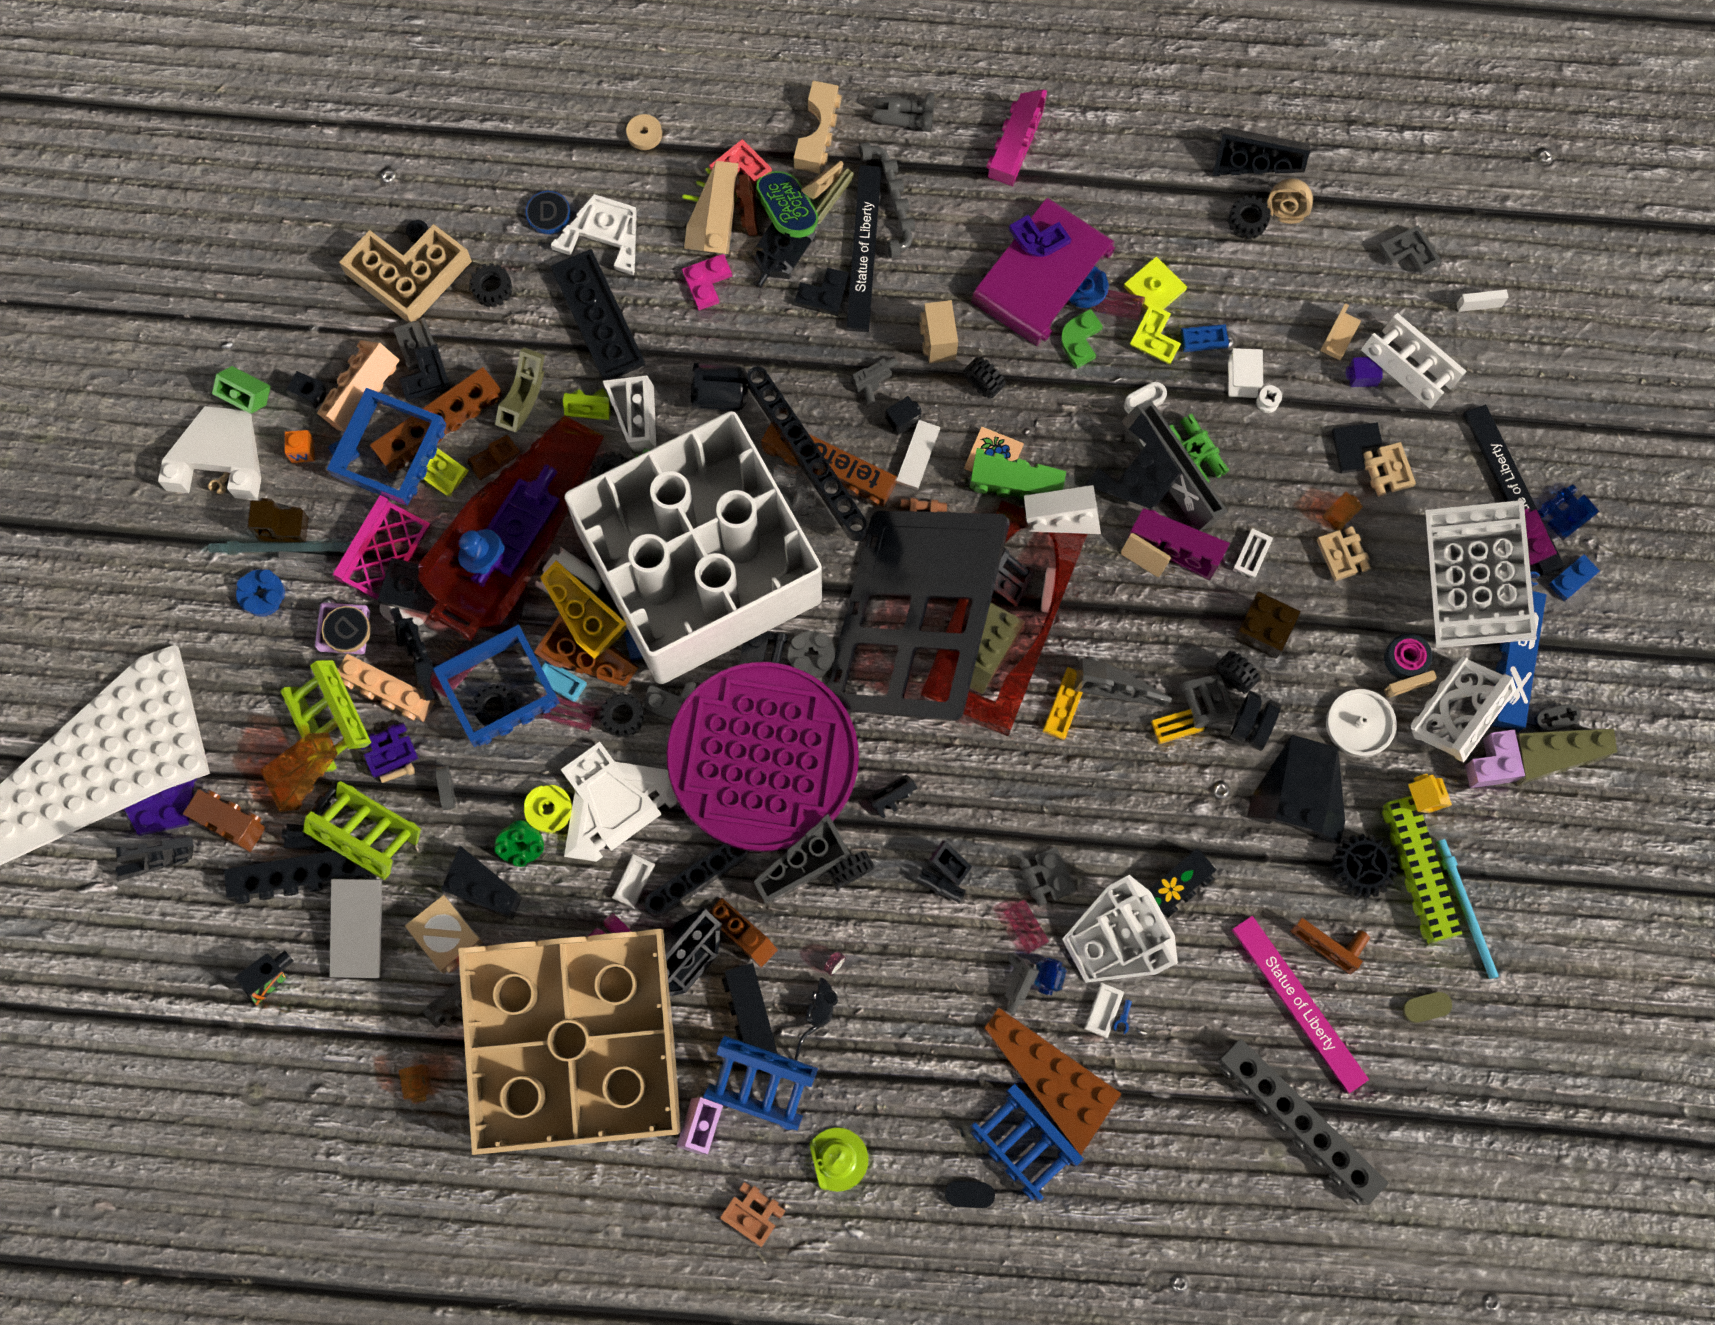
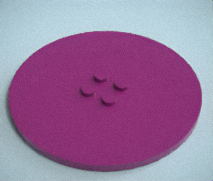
[666,662,859,852]

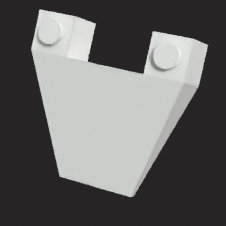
[158,406,261,500]

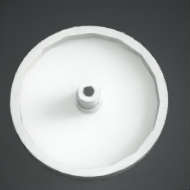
[1326,689,1397,758]

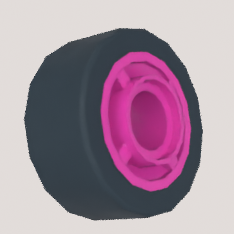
[1384,633,1433,680]

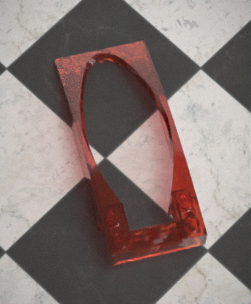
[920,501,1087,737]

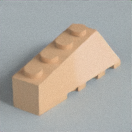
[317,340,399,432]

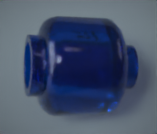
[1034,957,1067,995]

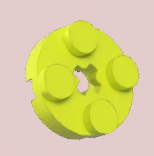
[524,785,572,834]

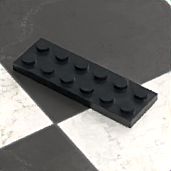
[550,249,646,381]
[377,557,528,634]

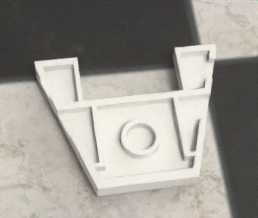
[551,194,637,275]

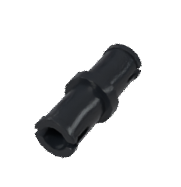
[916,868,966,904]

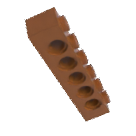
[370,367,502,473]

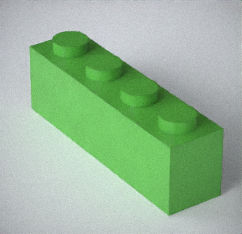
[969,448,1066,501]

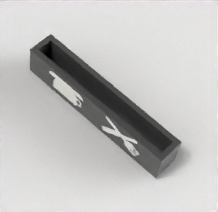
[1122,400,1228,531]

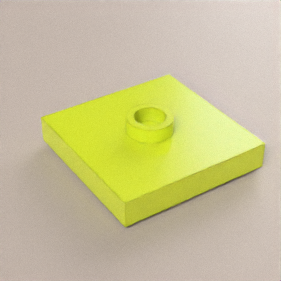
[1123,257,1187,310]

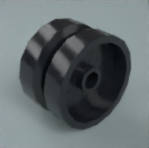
[1230,690,1282,751]

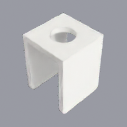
[1228,348,1263,398]

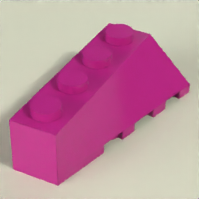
[986,89,1047,186]

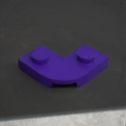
[1009,215,1071,257]

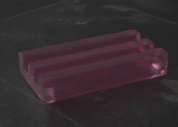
[1095,290,1145,320]
[543,697,596,732]
[1003,900,1049,954]

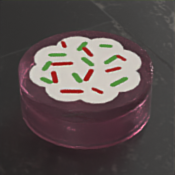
[824,951,846,976]

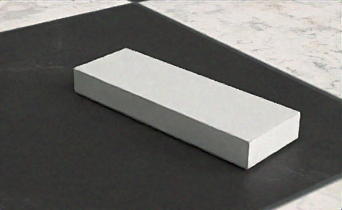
[896,420,940,491]

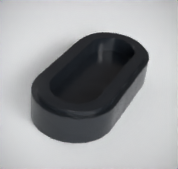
[945,1181,995,1208]

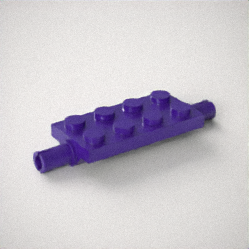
[471,465,560,587]

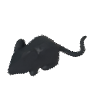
[794,977,838,1061]

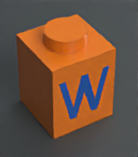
[285,430,315,463]

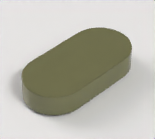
[1402,992,1452,1023]

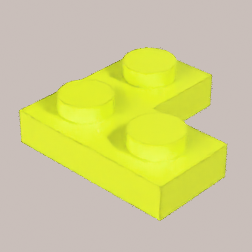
[1130,304,1181,365]

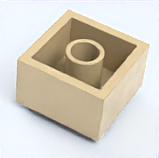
[919,300,958,364]

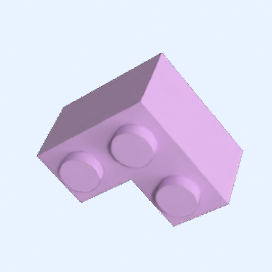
[1465,730,1525,788]

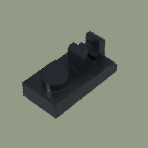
[866,775,918,818]

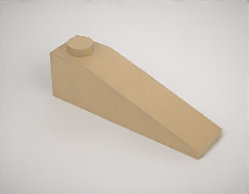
[684,161,739,254]

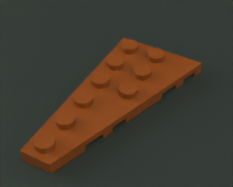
[984,1008,1122,1155]

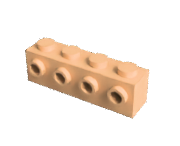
[338,654,435,722]

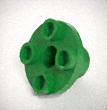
[495,820,544,867]

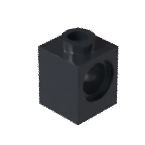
[286,371,326,409]

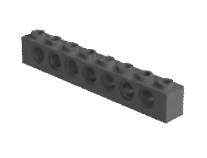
[1217,1039,1389,1205]

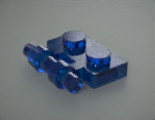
[1538,484,1600,540]

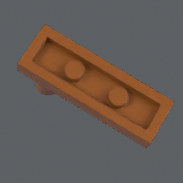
[1290,918,1370,975]

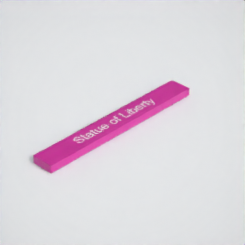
[1232,916,1369,1094]

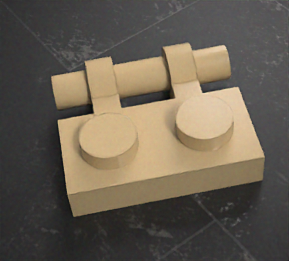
[1363,442,1416,496]
[1317,527,1371,582]

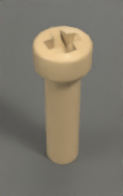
[380,763,415,783]

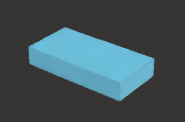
[534,661,587,704]

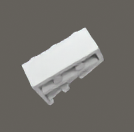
[603,376,656,452]
[1024,485,1101,534]

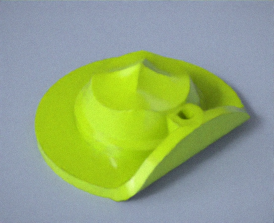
[809,1128,868,1192]

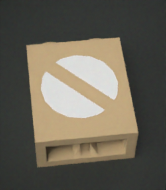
[405,895,483,974]

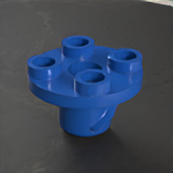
[458,529,505,574]

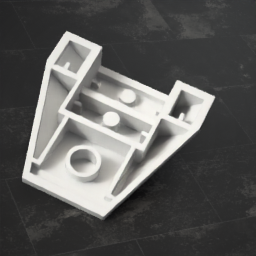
[1062,875,1178,983]

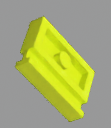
[424,448,469,497]

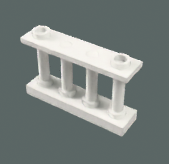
[1361,313,1467,409]

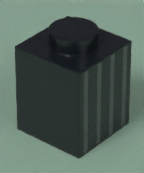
[885,396,922,436]

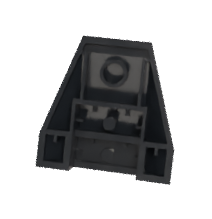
[1246,735,1345,844]

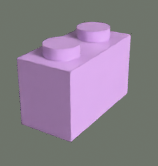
[676,1097,723,1155]

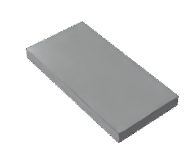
[330,878,382,978]

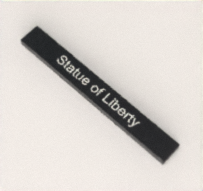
[847,165,882,332]
[1463,404,1565,576]

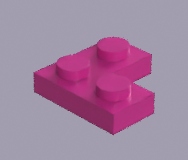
[682,254,732,311]

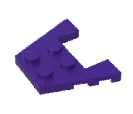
[124,778,197,836]

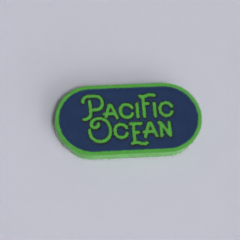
[756,171,818,238]

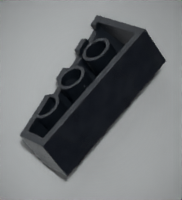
[1212,127,1310,176]

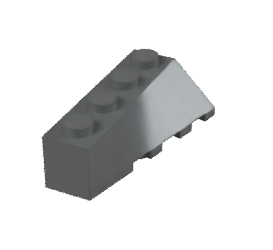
[754,814,851,905]

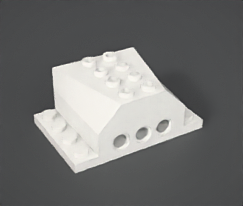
[1425,500,1536,648]

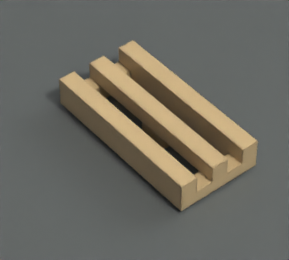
[1384,670,1437,698]

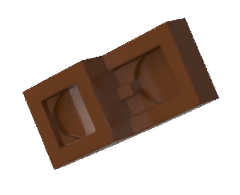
[467,434,520,480]

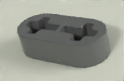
[1534,704,1581,732]
[435,764,456,810]

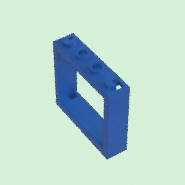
[327,387,447,506]
[433,625,560,747]

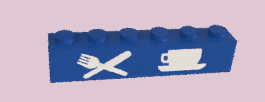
[1490,591,1547,732]

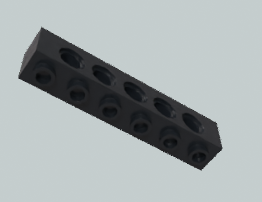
[224,846,378,904]

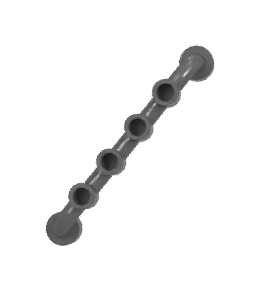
[859,142,915,258]

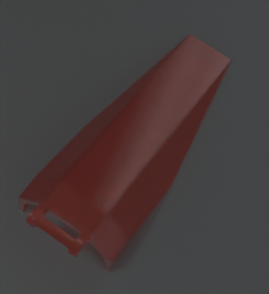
[419,415,604,641]

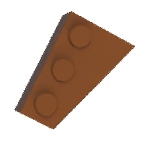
[183,789,266,852]

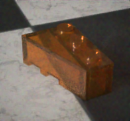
[260,733,338,812]

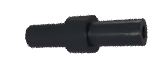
[304,781,337,820]

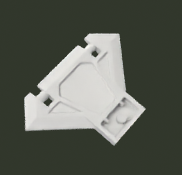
[561,742,677,862]

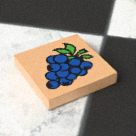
[964,427,1024,472]

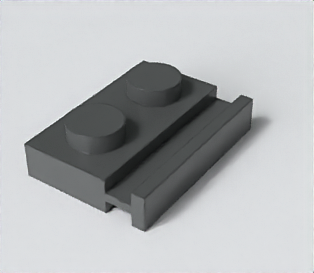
[393,317,435,371]

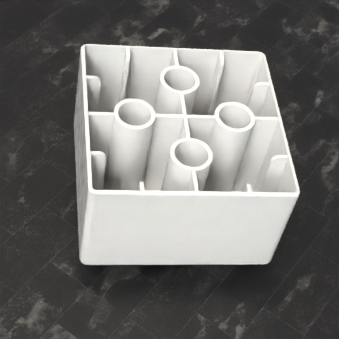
[565,411,822,684]

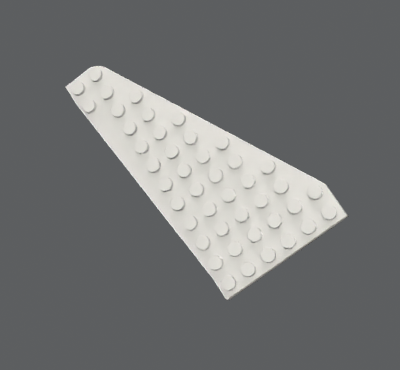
[0,645,210,865]

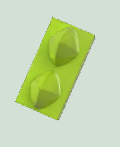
[563,388,611,420]

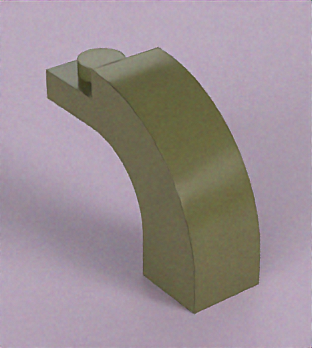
[495,348,545,432]

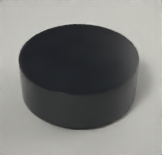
[406,220,429,243]

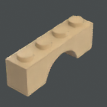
[794,81,842,174]

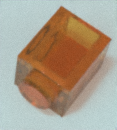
[1323,492,1363,532]
[399,1064,433,1104]

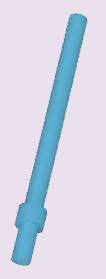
[1436,839,1499,980]

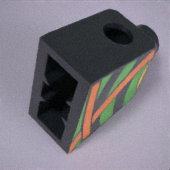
[234,950,294,1006]

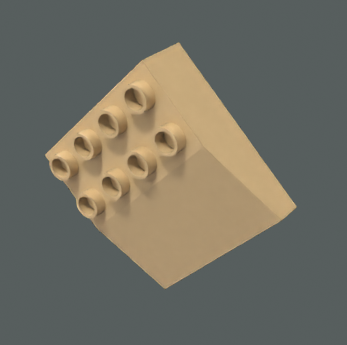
[458,929,681,1155]

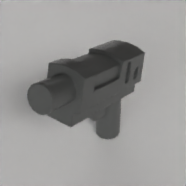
[850,356,898,405]
[1005,952,1039,1015]

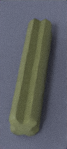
[815,168,854,224]

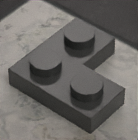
[1379,225,1442,274]

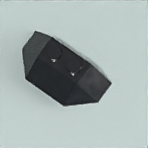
[664,908,722,996]

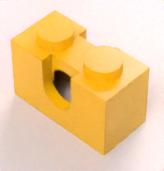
[1408,774,1452,813]

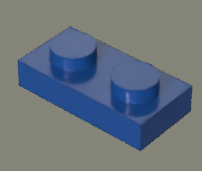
[1548,554,1600,602]

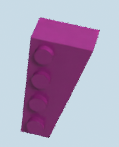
[1128,508,1230,580]

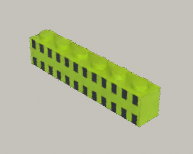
[1382,796,1462,944]

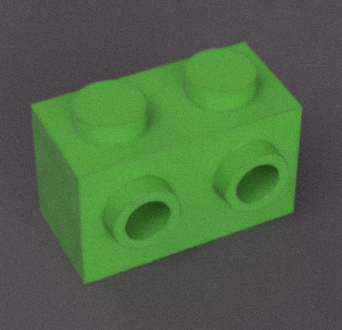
[212,366,271,414]

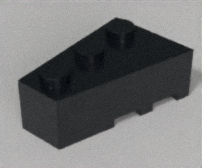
[441,846,522,920]

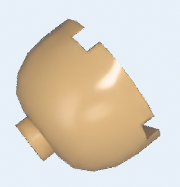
[1267,178,1313,224]

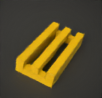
[1151,709,1205,744]

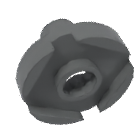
[788,631,835,678]

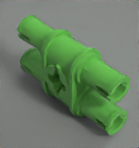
[1169,414,1229,483]

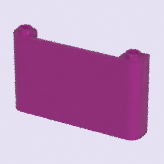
[971,198,1116,346]

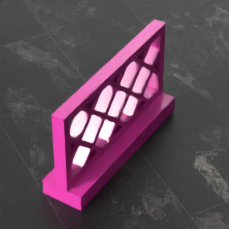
[333,495,430,600]

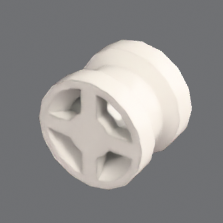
[1256,385,1282,413]

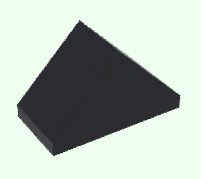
[928,840,972,886]

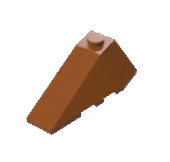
[534,614,639,687]

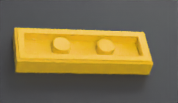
[1042,667,1083,740]

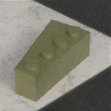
[970,603,1025,694]
[1516,729,1617,786]

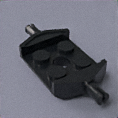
[751,223,816,288]
[390,607,435,701]

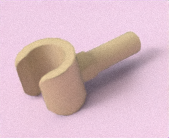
[208,472,230,495]

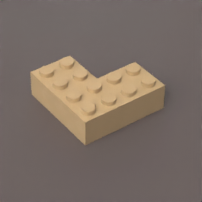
[339,224,472,323]

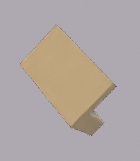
[1320,303,1361,360]

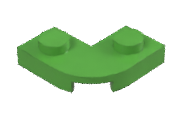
[1061,309,1103,369]

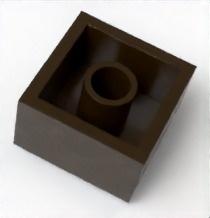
[1234,591,1301,659]

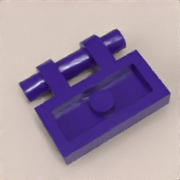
[362,722,419,778]

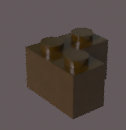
[248,498,309,544]

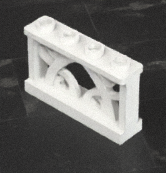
[1411,656,1516,763]

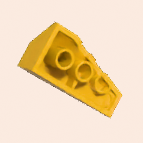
[540,560,627,659]

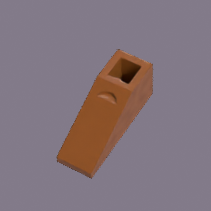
[709,898,778,968]

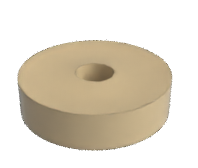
[626,114,662,150]

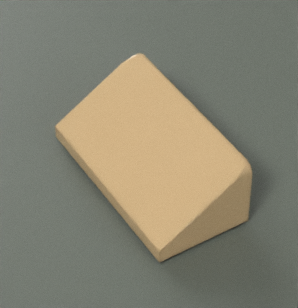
[801,161,843,199]
[1121,533,1171,577]

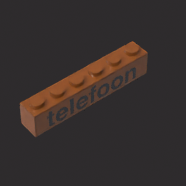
[761,423,897,507]

